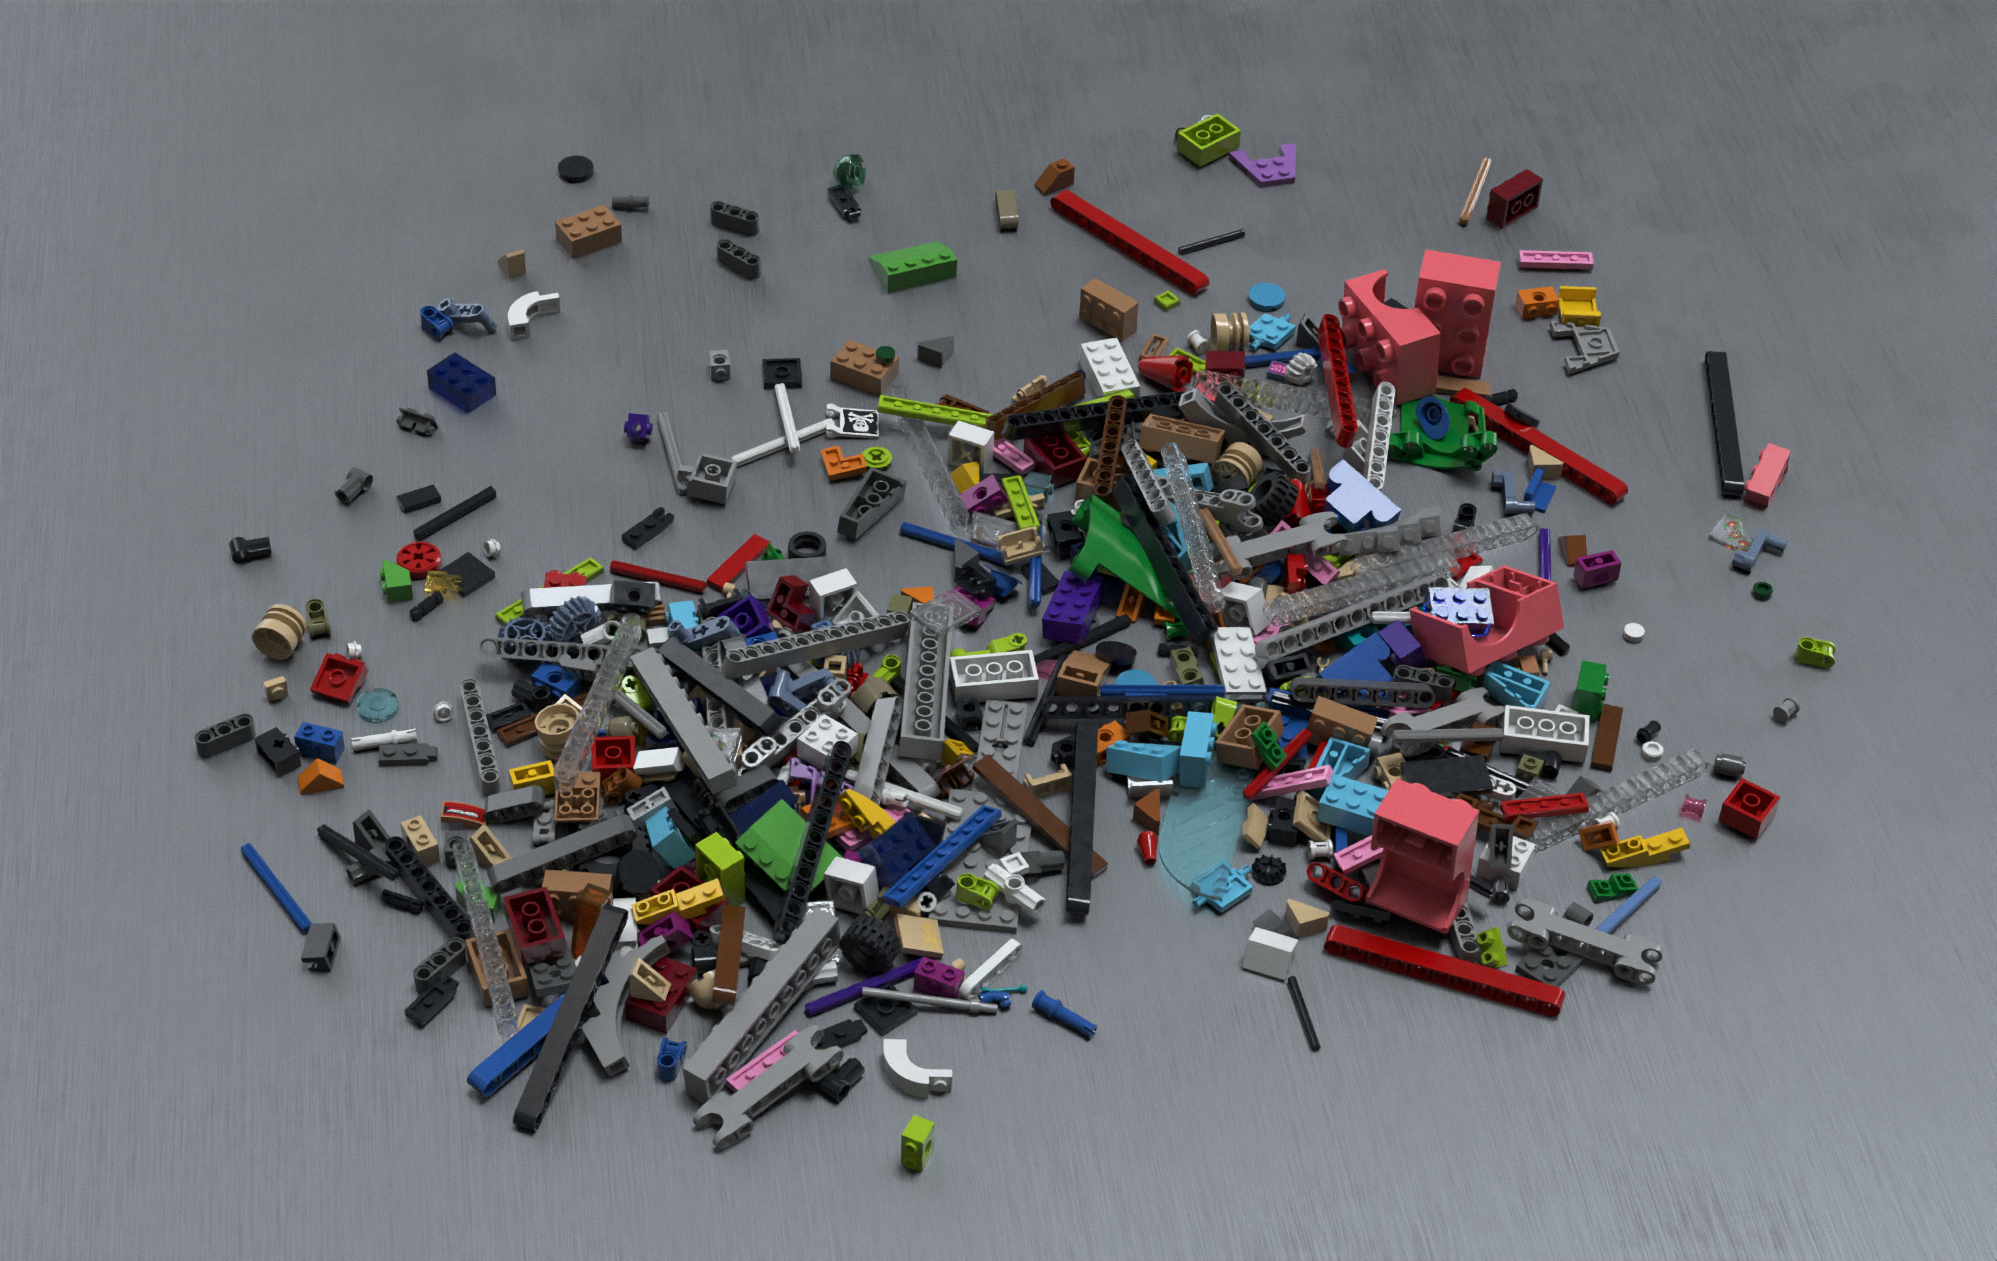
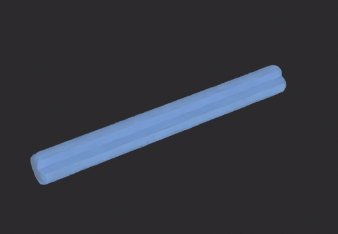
[1595,876,1662,934]

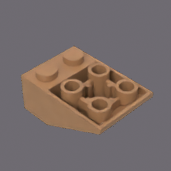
[1056,650,1114,704]
[554,772,601,822]

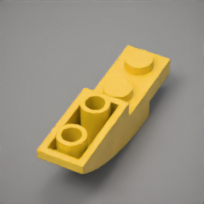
[837,789,910,863]
[1600,827,1690,868]
[631,878,725,924]

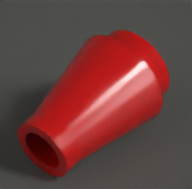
[1137,831,1158,865]

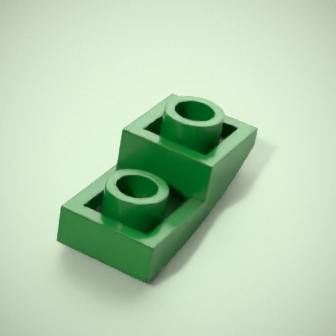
[1251,721,1287,771]
[1587,874,1638,902]

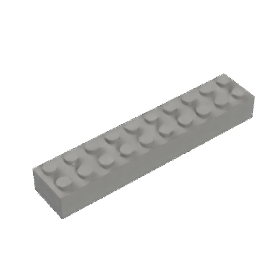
[898,602,954,761]
[682,907,841,1104]

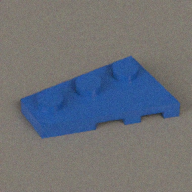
[1276,713,1309,765]

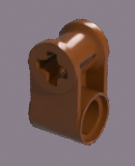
[601,767,642,806]

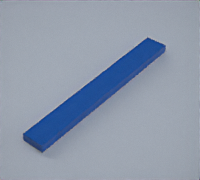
[882,805,1002,908]

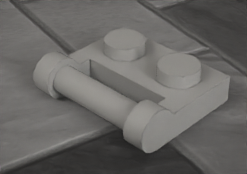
[559,654,602,683]

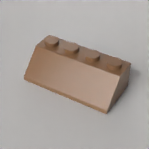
[1139,414,1226,465]

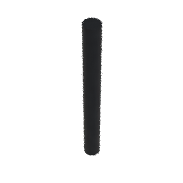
[1178,229,1245,254]
[1287,976,1321,1051]

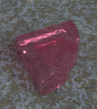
[1036,660,1058,679]

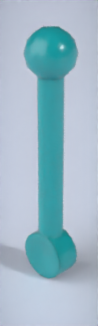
[981,984,1028,994]

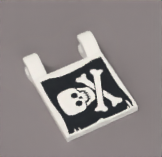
[826,404,879,439]

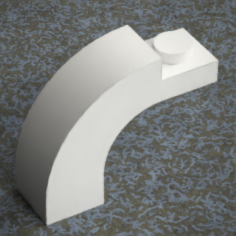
[508,291,560,340]
[613,897,638,957]
[883,1039,952,1098]

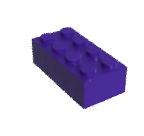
[1042,571,1104,644]

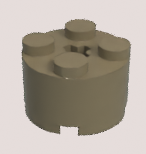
[850,676,900,720]

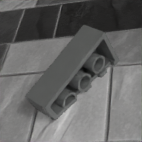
[837,467,907,540]

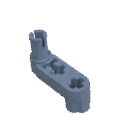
[437,298,498,333]
[1491,471,1535,514]
[1732,529,1788,572]
[669,616,740,649]
[786,668,845,699]
[768,670,812,733]

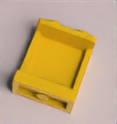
[1558,286,1601,328]

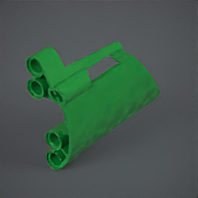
[1387,394,1497,471]
[1069,494,1182,620]

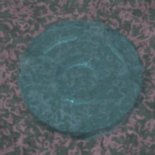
[356,688,399,723]

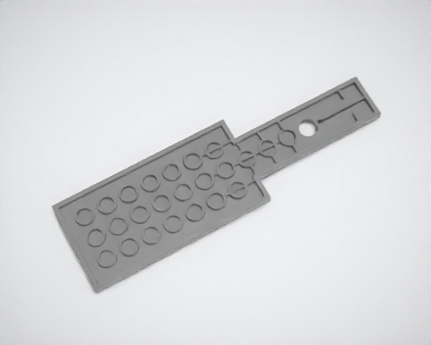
[929,699,1032,933]

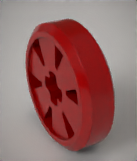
[396,542,442,578]

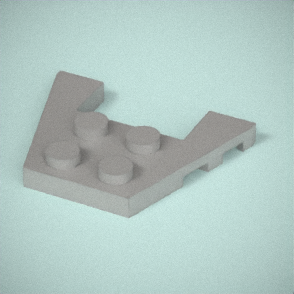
[1550,321,1620,374]

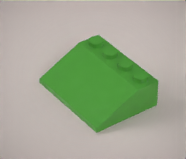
[868,241,957,292]
[735,799,843,896]

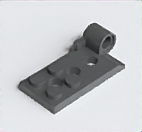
[1515,902,1594,987]
[526,940,577,997]

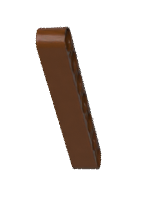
[985,373,1086,440]
[1094,395,1126,506]
[712,904,746,1006]

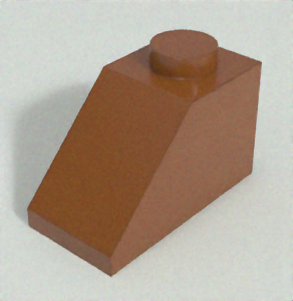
[1034,158,1075,196]

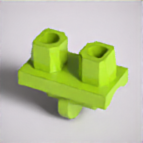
[1476,927,1508,969]

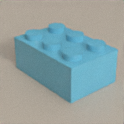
[1317,774,1388,836]

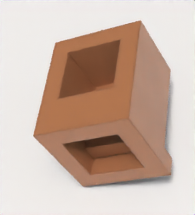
[1512,655,1540,677]

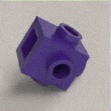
[624,413,653,442]

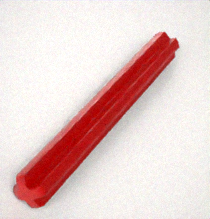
[610,560,706,593]
[1242,728,1312,801]

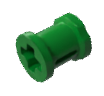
[1163,620,1188,640]

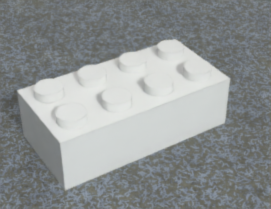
[1080,338,1140,399]
[949,650,1039,704]
[1500,705,1590,763]

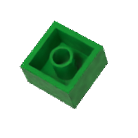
[1572,660,1610,723]

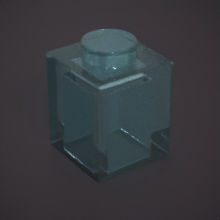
[1025,471,1055,503]

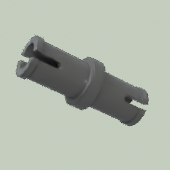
[612,195,649,209]

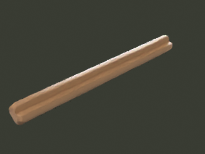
[1458,157,1491,226]
[1310,448,1325,490]
[1199,508,1243,576]

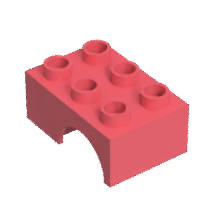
[1414,249,1501,378]
[1338,269,1441,405]
[1409,565,1564,677]
[1365,778,1479,934]

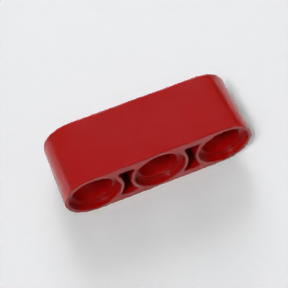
[1306,862,1368,903]

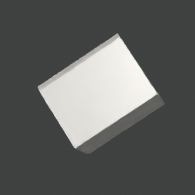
[1343,420,1368,471]
[832,590,879,625]
[1242,927,1299,981]

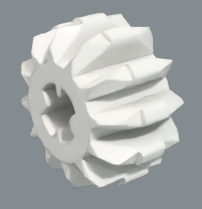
[1285,352,1317,386]

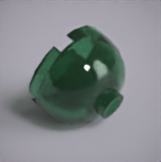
[833,154,866,190]

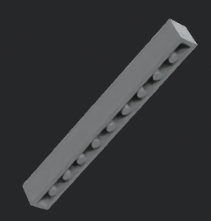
[630,647,737,795]

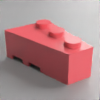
[1744,443,1791,507]

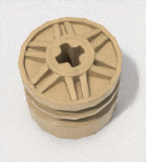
[1210,312,1250,351]
[1211,442,1263,485]
[252,604,307,660]
[535,704,585,760]

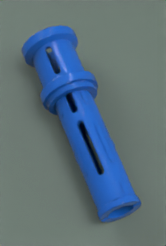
[1032,990,1098,1038]

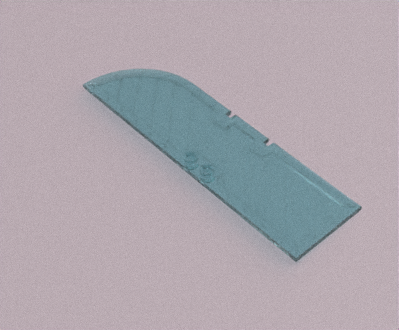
[1158,702,1266,901]

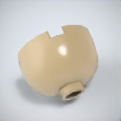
[688,969,725,1011]

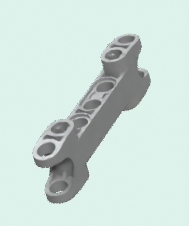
[1156,475,1263,533]
[1204,512,1348,582]
[737,678,851,777]
[1380,687,1505,756]
[1507,899,1664,985]
[693,1025,844,1150]

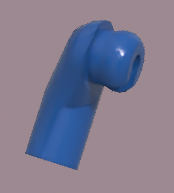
[978,991,1012,1008]

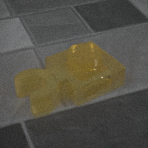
[424,571,462,594]

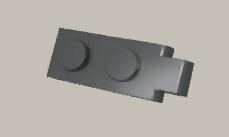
[379,743,438,766]

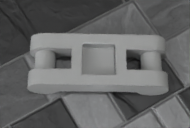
[533,799,556,845]

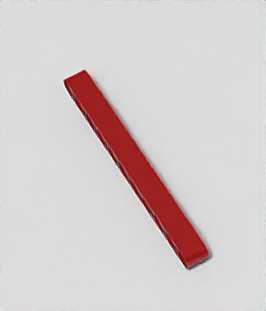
[1050,190,1209,295]
[1317,314,1358,448]
[1449,388,1628,505]
[1324,925,1565,1017]

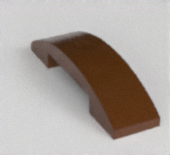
[1456,793,1539,840]

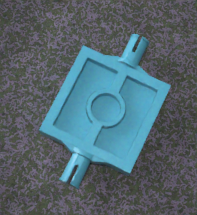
[1249,313,1296,352]
[1191,861,1253,913]

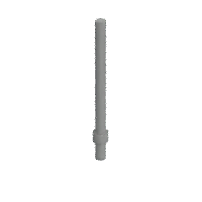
[862,987,998,1014]

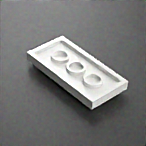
[1211,627,1266,696]

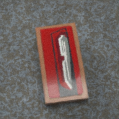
[441,801,486,829]

